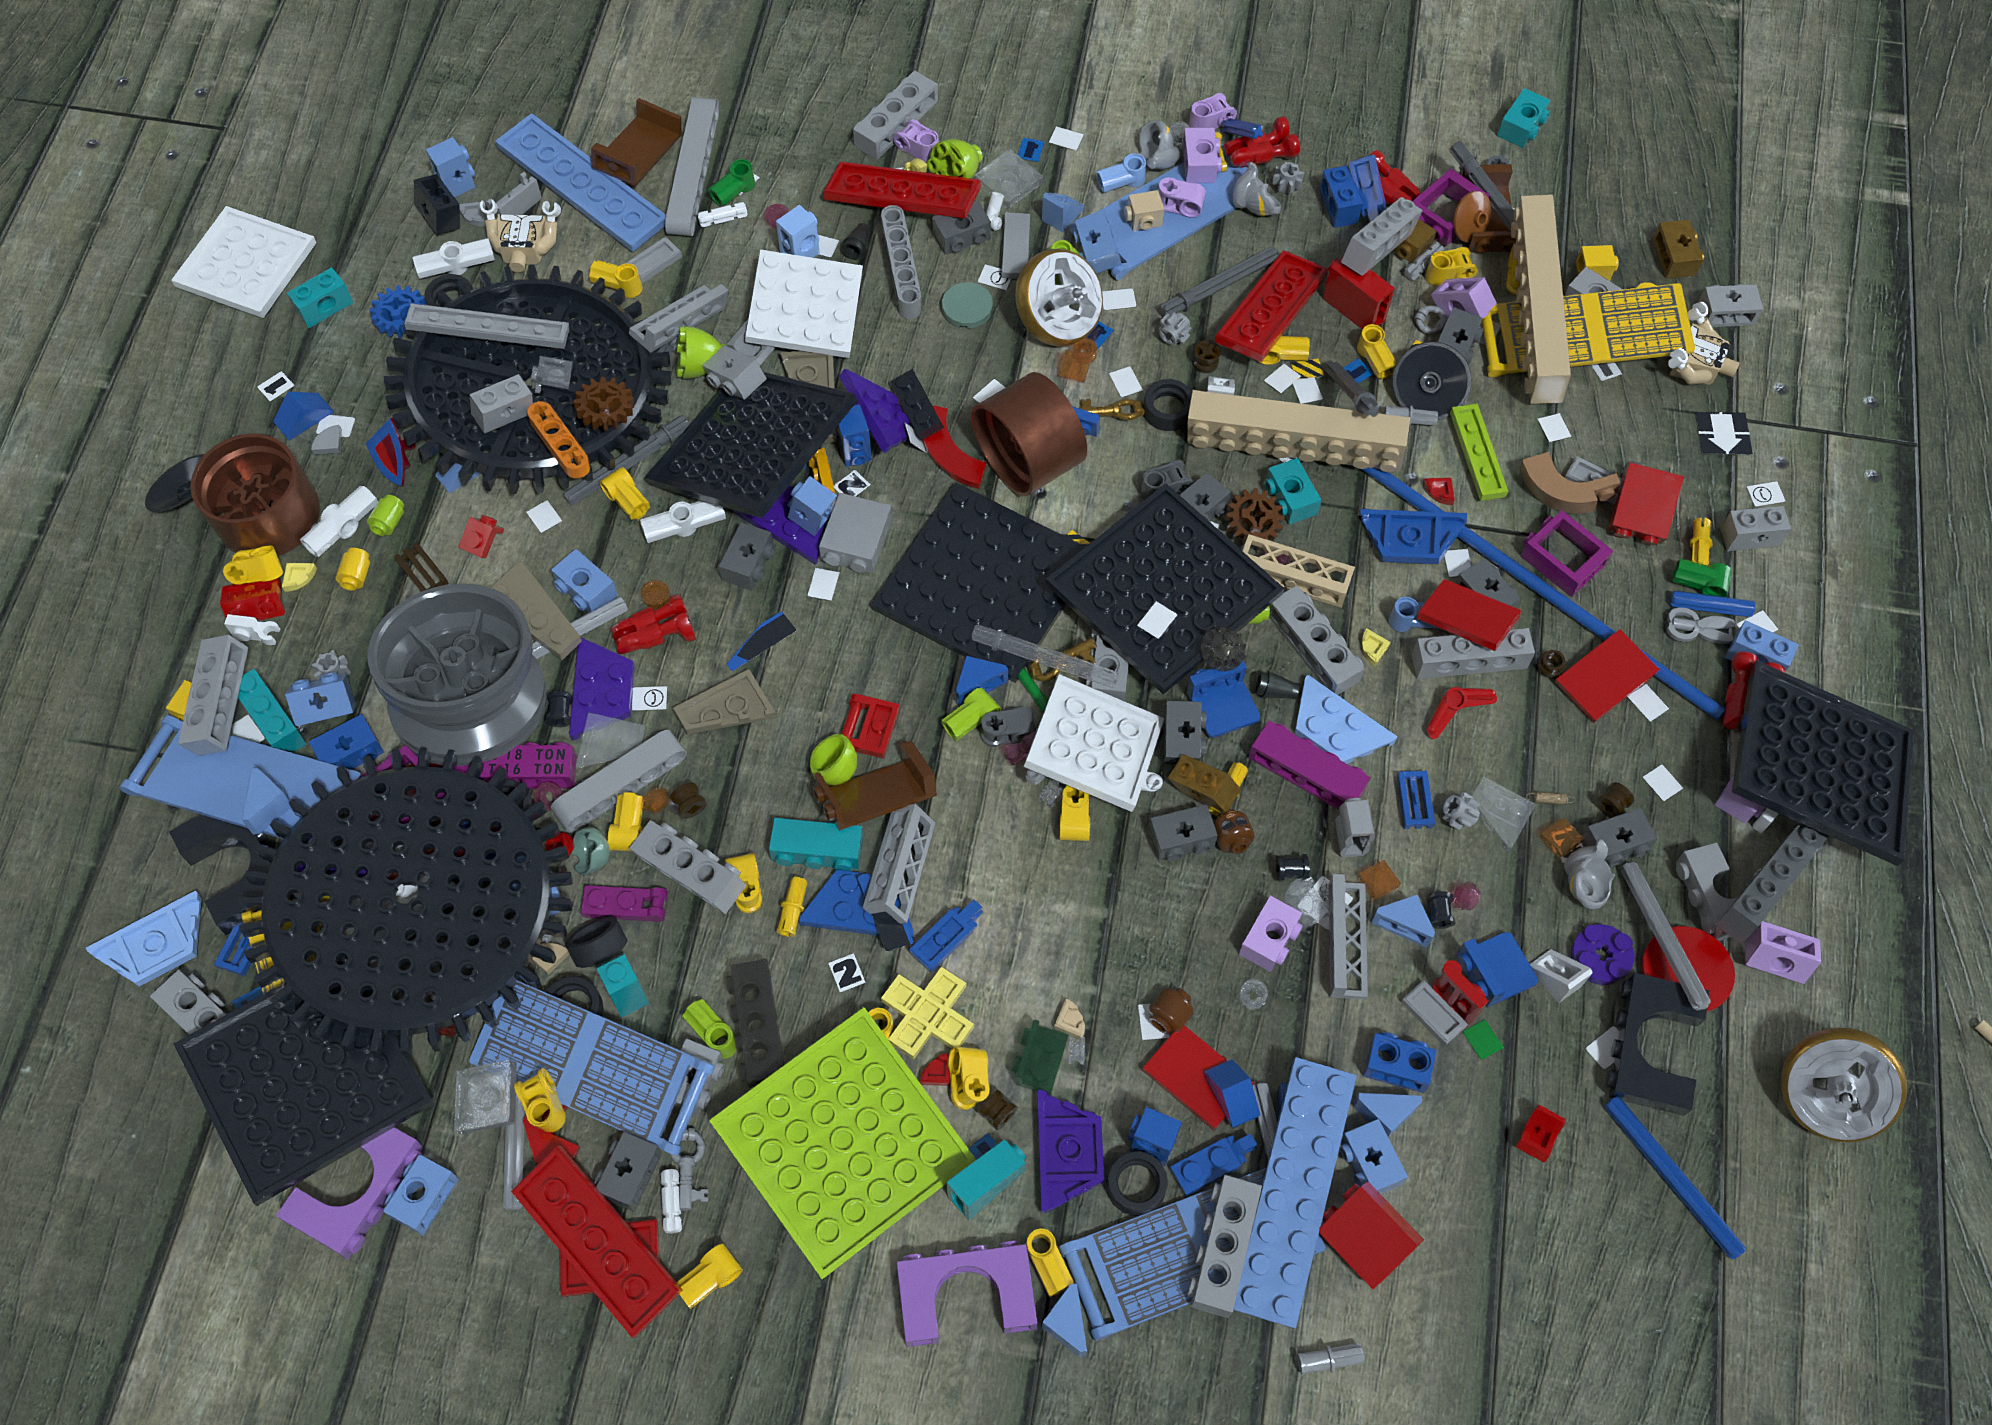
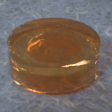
[641,580,670,609]

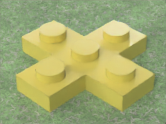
[881,967,974,1060]

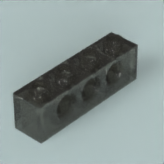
[727,959,784,1090]

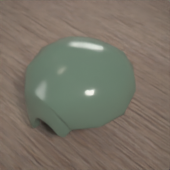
[571,827,610,876]

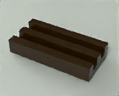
[394,542,449,592]

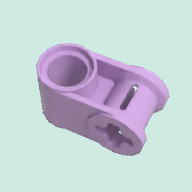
[1188,93,1237,129]
[893,119,939,163]
[1158,177,1206,218]

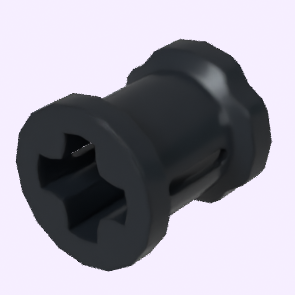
[545,691,573,728]
[1275,854,1310,882]
[1426,891,1456,929]

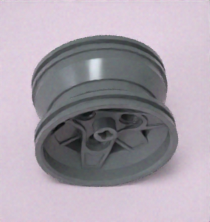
[367,584,547,766]

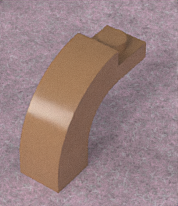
[1520,452,1621,514]

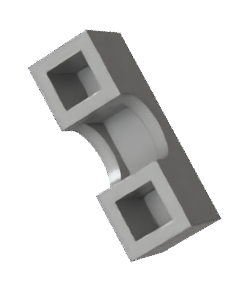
[1675,843,1738,941]

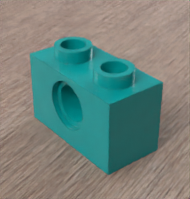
[1497,88,1551,148]
[287,267,354,328]
[1264,458,1322,525]

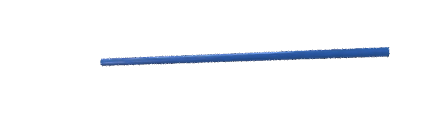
[1361,467,1725,720]

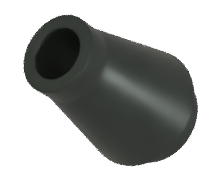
[843,223,871,259]
[1255,670,1299,700]

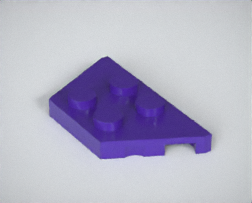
[839,369,914,453]
[733,485,827,565]
[570,638,635,740]
[1037,1090,1104,1214]

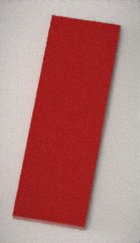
[823,162,981,219]
[1215,250,1328,362]
[511,1146,683,1338]

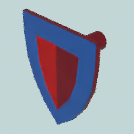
[366,418,416,486]

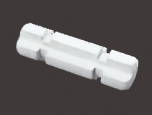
[698,202,747,227]
[661,1169,682,1234]

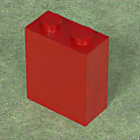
[1323,257,1395,330]
[1608,462,1684,546]
[1319,1181,1424,1290]

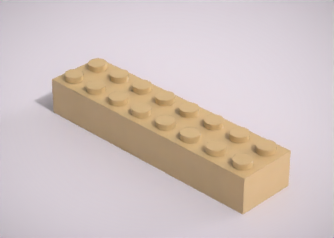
[1511,195,1571,404]
[1188,390,1410,472]

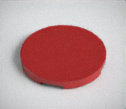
[1640,926,1735,1012]

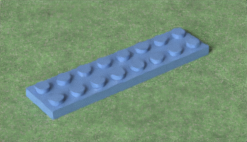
[495,113,666,252]
[1233,1057,1357,1329]

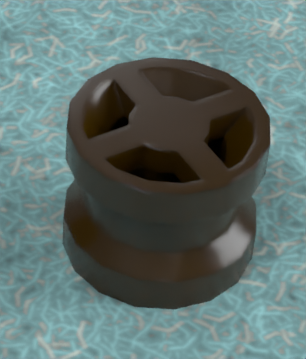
[1193,340,1220,373]
[670,782,707,819]
[1596,782,1635,818]
[978,1090,1018,1130]

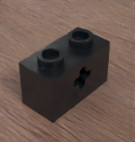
[413,174,460,234]

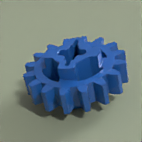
[369,285,426,338]

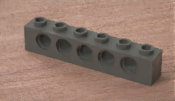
[1716,822,1829,945]

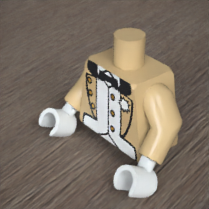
[480,199,561,272]
[1668,302,1740,385]

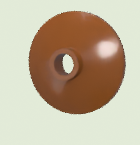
[1453,191,1491,243]

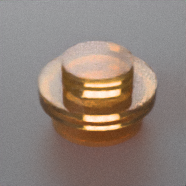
[643,788,671,815]

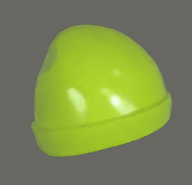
[810,734,857,785]

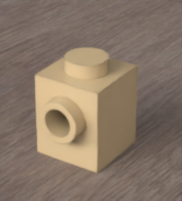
[1124,190,1165,231]

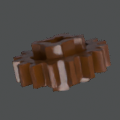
[574,377,634,431]
[1224,488,1285,548]

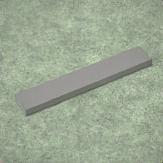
[404,303,569,349]

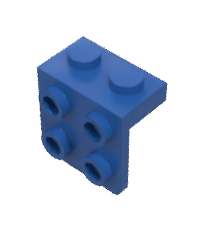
[1187,658,1260,738]
[1456,932,1538,1008]

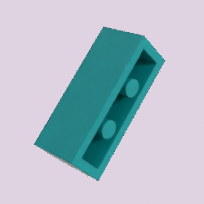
[238,669,307,753]
[769,818,864,871]

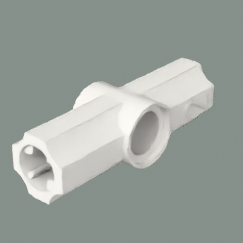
[413,238,495,279]
[300,486,378,557]
[640,500,726,543]

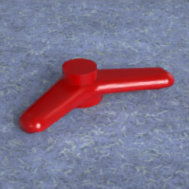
[1426,687,1497,739]

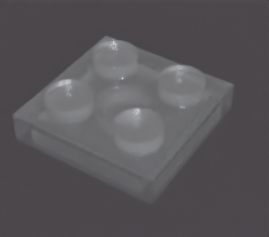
[974,149,1044,209]
[454,1059,517,1135]

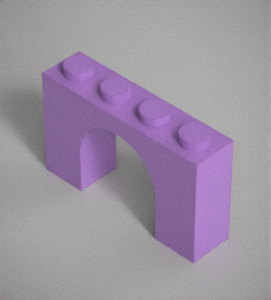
[276,1127,423,1260]
[897,1241,1037,1347]

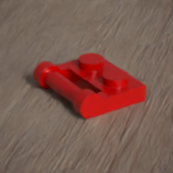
[841,694,900,759]
[1431,960,1488,1028]

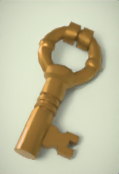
[1079,398,1145,421]
[1028,637,1097,682]

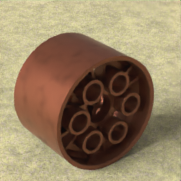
[971,372,1087,496]
[191,434,320,556]

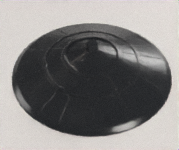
[1392,342,1472,420]
[145,454,205,512]

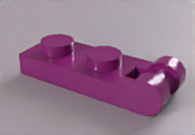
[581,885,668,922]

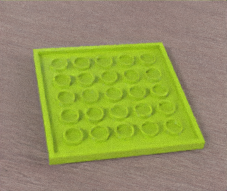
[709,1007,976,1280]

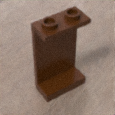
[591,98,682,186]
[1459,164,1516,253]
[813,740,937,831]

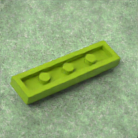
[1450,403,1508,501]

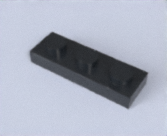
[890,369,944,441]

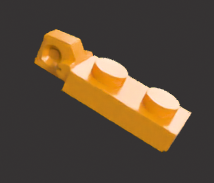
[809,447,836,511]

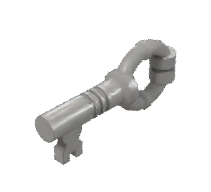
[1414,306,1476,347]
[670,1128,708,1211]

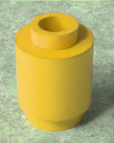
[336,548,370,591]

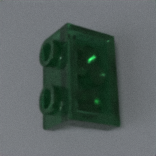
[1012,1020,1069,1095]

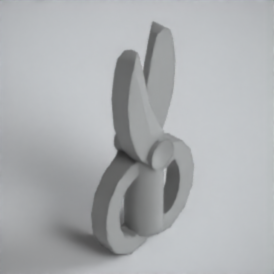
[1667,607,1735,644]

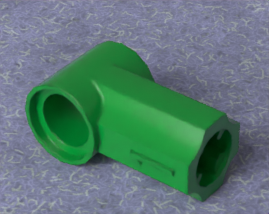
[708,159,756,207]
[1672,558,1732,597]

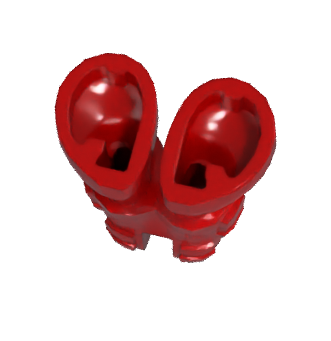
[1223,116,1300,167]
[1351,150,1422,205]
[611,594,696,654]
[1723,651,1786,733]

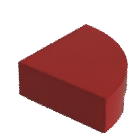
[1423,478,1455,505]
[920,1053,951,1086]

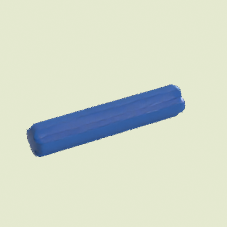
[1221,118,1263,140]
[1670,591,1755,617]

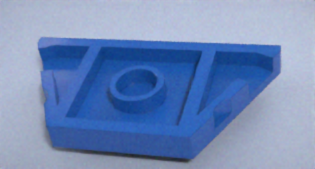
[1360,509,1467,564]
[799,870,914,940]

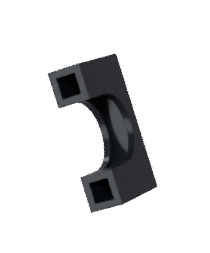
[169,814,292,936]
[1606,973,1710,1116]

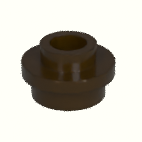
[1537,650,1567,677]

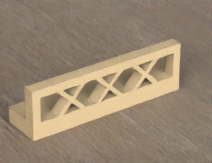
[1243,534,1355,608]

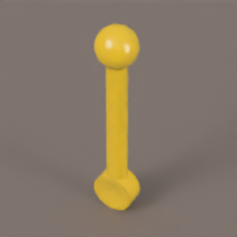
[1215,132,1227,172]

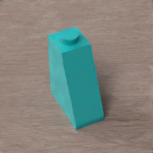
[595,952,649,1018]
[947,1139,1026,1221]

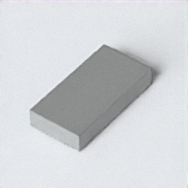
[626,237,682,284]
[1401,980,1468,1047]

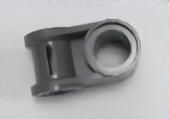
[1140,460,1194,500]
[981,707,1036,747]

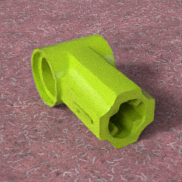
[941,687,1001,741]
[682,999,738,1059]

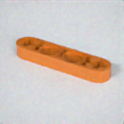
[527,401,590,478]

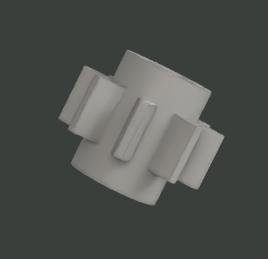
[1272,162,1304,194]
[1158,312,1191,345]
[312,650,351,680]
[1443,792,1480,830]

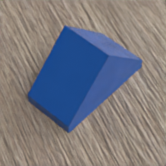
[273,392,334,441]
[956,656,1008,707]
[1204,1059,1261,1129]

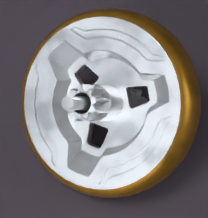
[1015,248,1103,346]
[1781,1027,1907,1143]

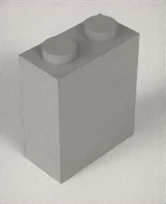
[819,493,893,574]

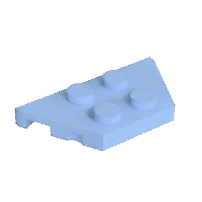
[1295,675,1397,764]
[86,891,202,987]

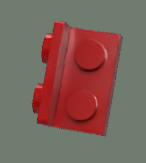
[220,577,285,621]

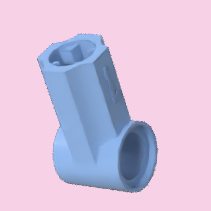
[1096,153,1146,192]

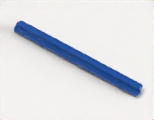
[1605,1096,1746,1260]

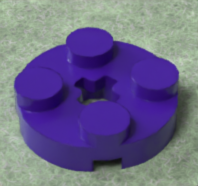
[1571,924,1635,985]

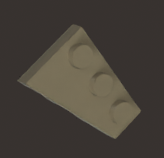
[673,669,777,735]

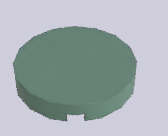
[942,282,993,328]

